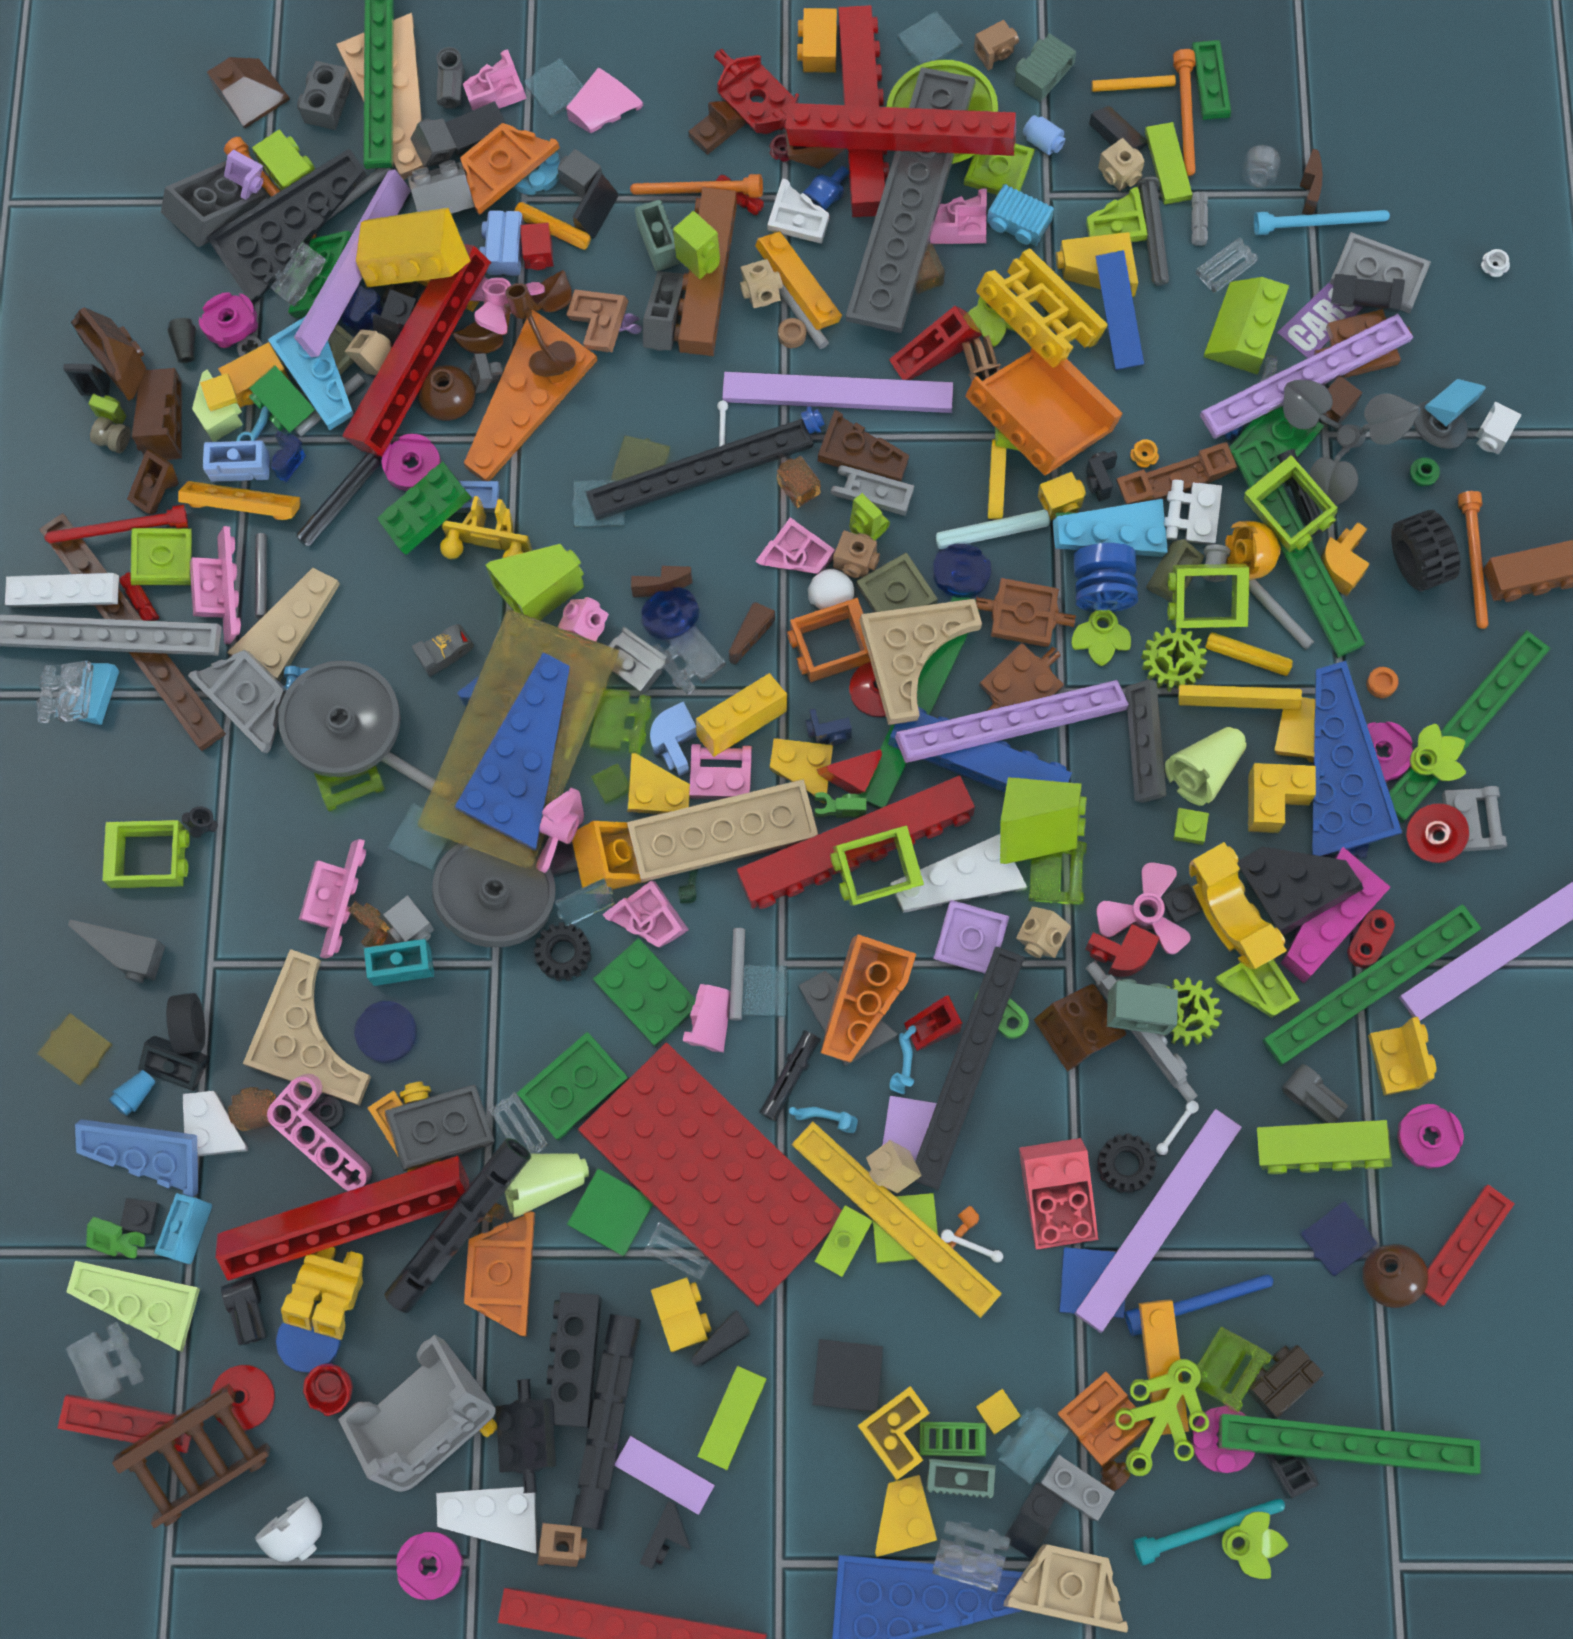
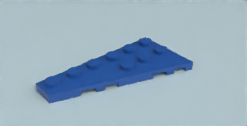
[832,1555,1024,1639]

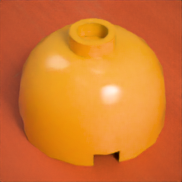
[1225,521,1281,580]

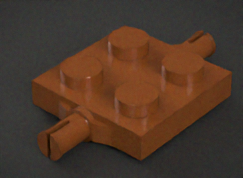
[1314,309,1412,378]
[976,578,1076,647]
[979,643,1064,711]

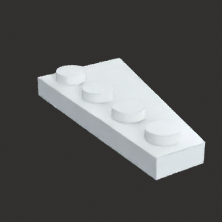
[890,834,1027,913]

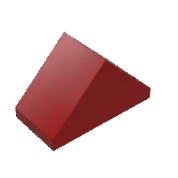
[816,749,882,794]
[904,995,962,1051]

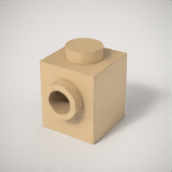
[345,329,392,375]
[866,1140,922,1193]

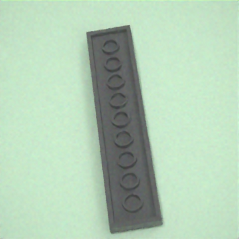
[846,67,976,333]

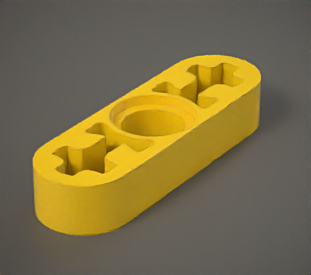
[988,439,1006,519]

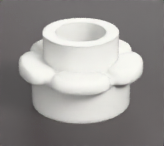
[1481,249,1510,277]

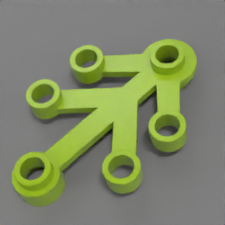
[1115,1359,1209,1476]

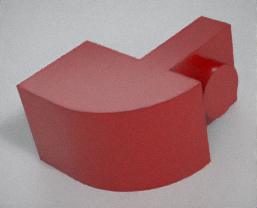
[1085,924,1160,977]

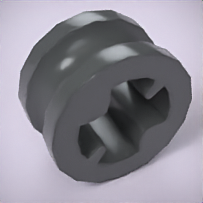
[237,336,263,357]

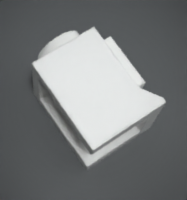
[1476,402,1521,455]

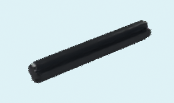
[296,453,380,546]

